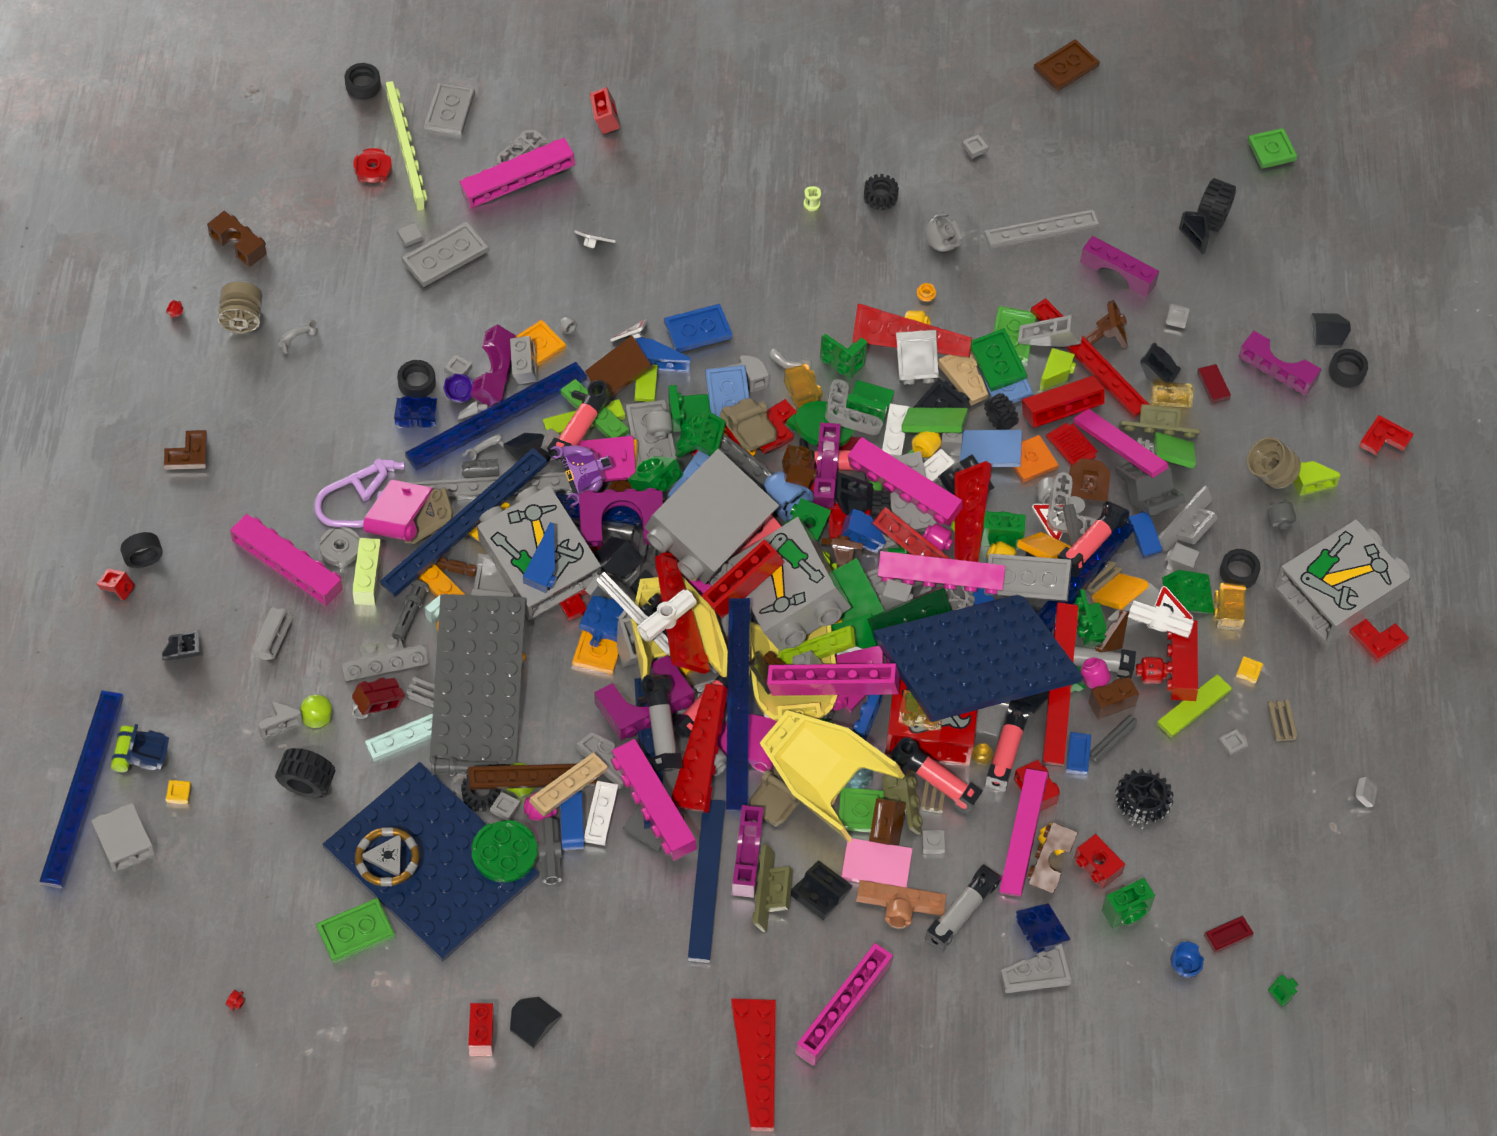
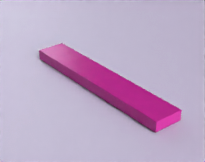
[1073,409,1168,478]
[999,769,1048,897]

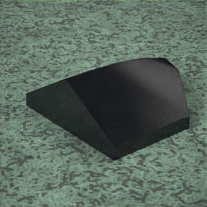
[1179,211,1209,254]
[1311,313,1351,348]
[1140,343,1181,388]
[503,433,550,462]
[835,472,873,515]
[594,536,643,579]
[162,630,202,660]
[510,997,562,1049]

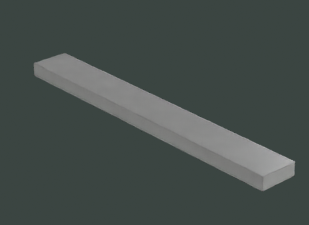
[412,472,572,500]

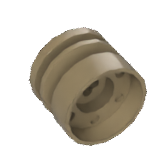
[218,282,262,333]
[1247,437,1301,489]

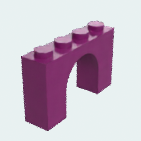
[579,488,663,547]
[594,655,694,741]

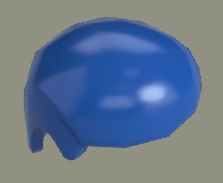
[1170,941,1204,978]

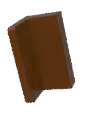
[869,798,906,845]

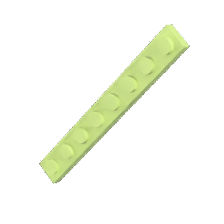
[386,81,427,210]

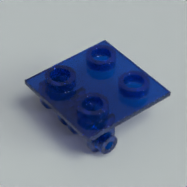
[394,396,437,428]
[1016,903,1071,953]

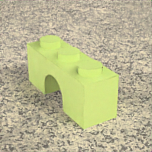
[352,538,382,605]

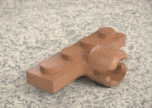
[856,880,947,929]

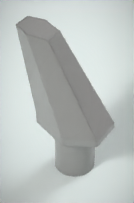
[458,401,488,421]

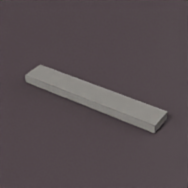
[984,209,1099,249]

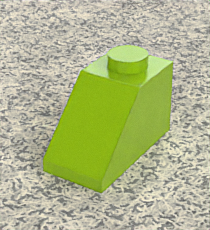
[1039,348,1076,391]
[1293,461,1341,496]

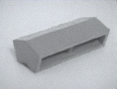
[251,607,294,660]

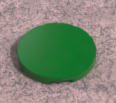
[795,401,854,447]
[472,820,538,883]

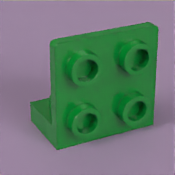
[820,333,867,379]
[846,380,894,424]
[668,385,710,432]
[675,410,726,457]
[1162,570,1214,614]
[1075,589,1107,645]

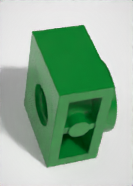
[628,456,683,494]
[785,498,831,543]
[980,511,1026,549]
[1102,878,1155,928]

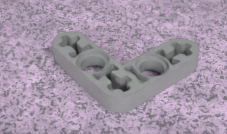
[496,129,551,165]
[825,379,883,435]
[1047,472,1097,536]

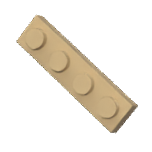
[529,752,608,817]

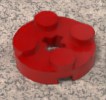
[353,148,392,183]

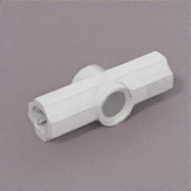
[637,589,696,641]
[1128,601,1194,638]

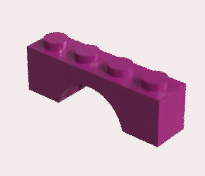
[1080,235,1159,298]
[470,324,516,407]
[1238,330,1321,395]
[813,422,841,508]
[732,805,764,898]

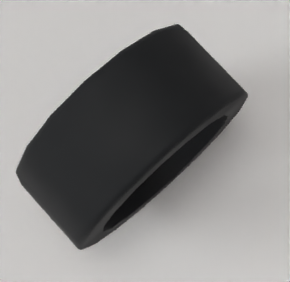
[344,63,381,99]
[1329,348,1368,387]
[397,360,436,399]
[120,532,163,568]
[1220,549,1261,589]

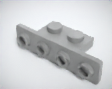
[1158,486,1217,552]
[341,638,428,681]

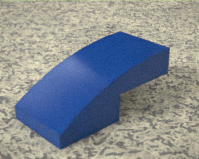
[1128,512,1162,557]

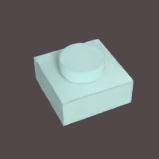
[425,595,440,623]

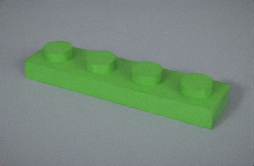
[561,379,629,438]

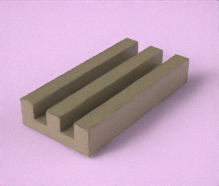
[1079,556,1123,595]
[1267,700,1297,742]
[921,780,945,814]

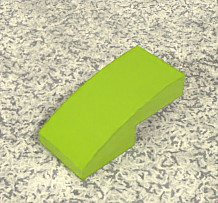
[635,365,658,402]

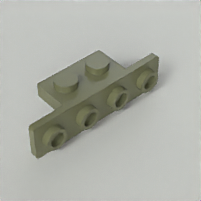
[1119,404,1201,438]
[882,766,923,835]
[753,844,793,932]

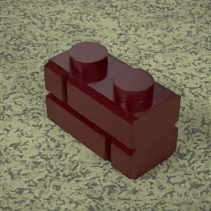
[352,677,405,715]

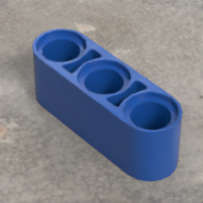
[561,791,584,850]

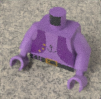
[550,445,613,508]

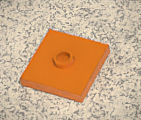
[1013,435,1059,483]

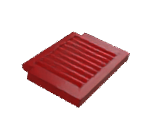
[1046,423,1098,466]

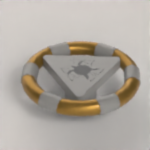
[355,827,420,886]

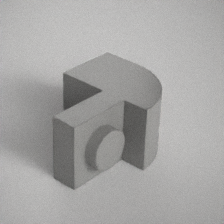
[727,355,769,392]

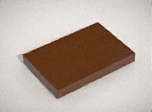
[1034,39,1100,91]
[585,335,653,397]

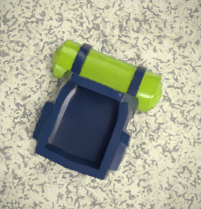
[111,724,169,772]

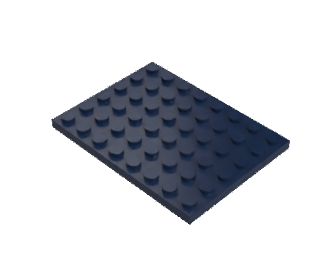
[873,595,1083,722]
[322,762,539,962]

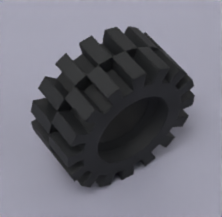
[864,174,899,210]
[984,393,1019,430]
[871,490,890,520]
[461,774,501,812]

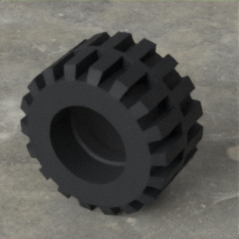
[1197,178,1236,231]
[275,748,336,798]

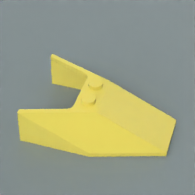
[631,576,728,679]
[760,710,905,843]

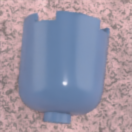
[764,471,813,522]

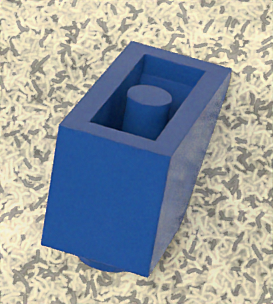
[841,509,886,554]

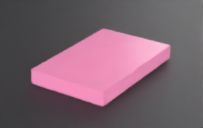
[842,838,913,888]

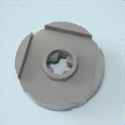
[320,527,360,568]

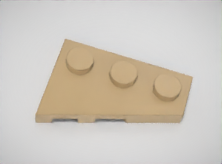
[938,351,988,406]

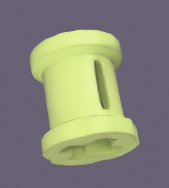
[803,186,821,211]

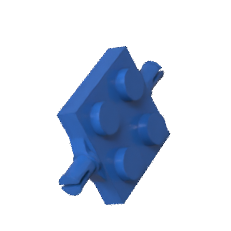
[579,596,624,647]

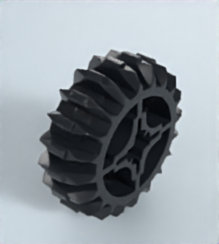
[1115,769,1174,826]

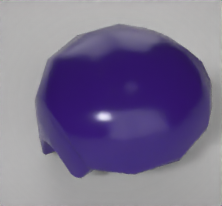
[443,373,473,404]

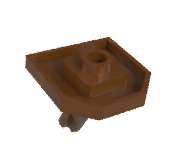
[1084,300,1128,348]
[1069,458,1111,502]
[821,535,863,567]

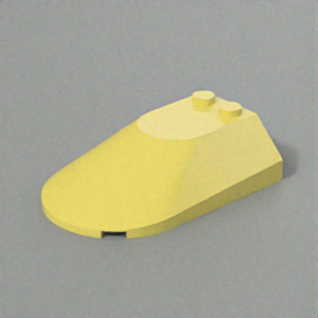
[750,621,838,721]

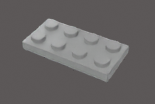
[402,222,489,287]
[625,400,677,466]
[889,451,936,532]
[984,553,1072,602]

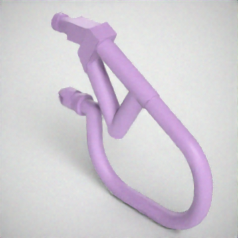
[315,458,405,528]

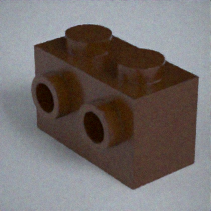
[782,444,817,487]
[1088,677,1139,719]

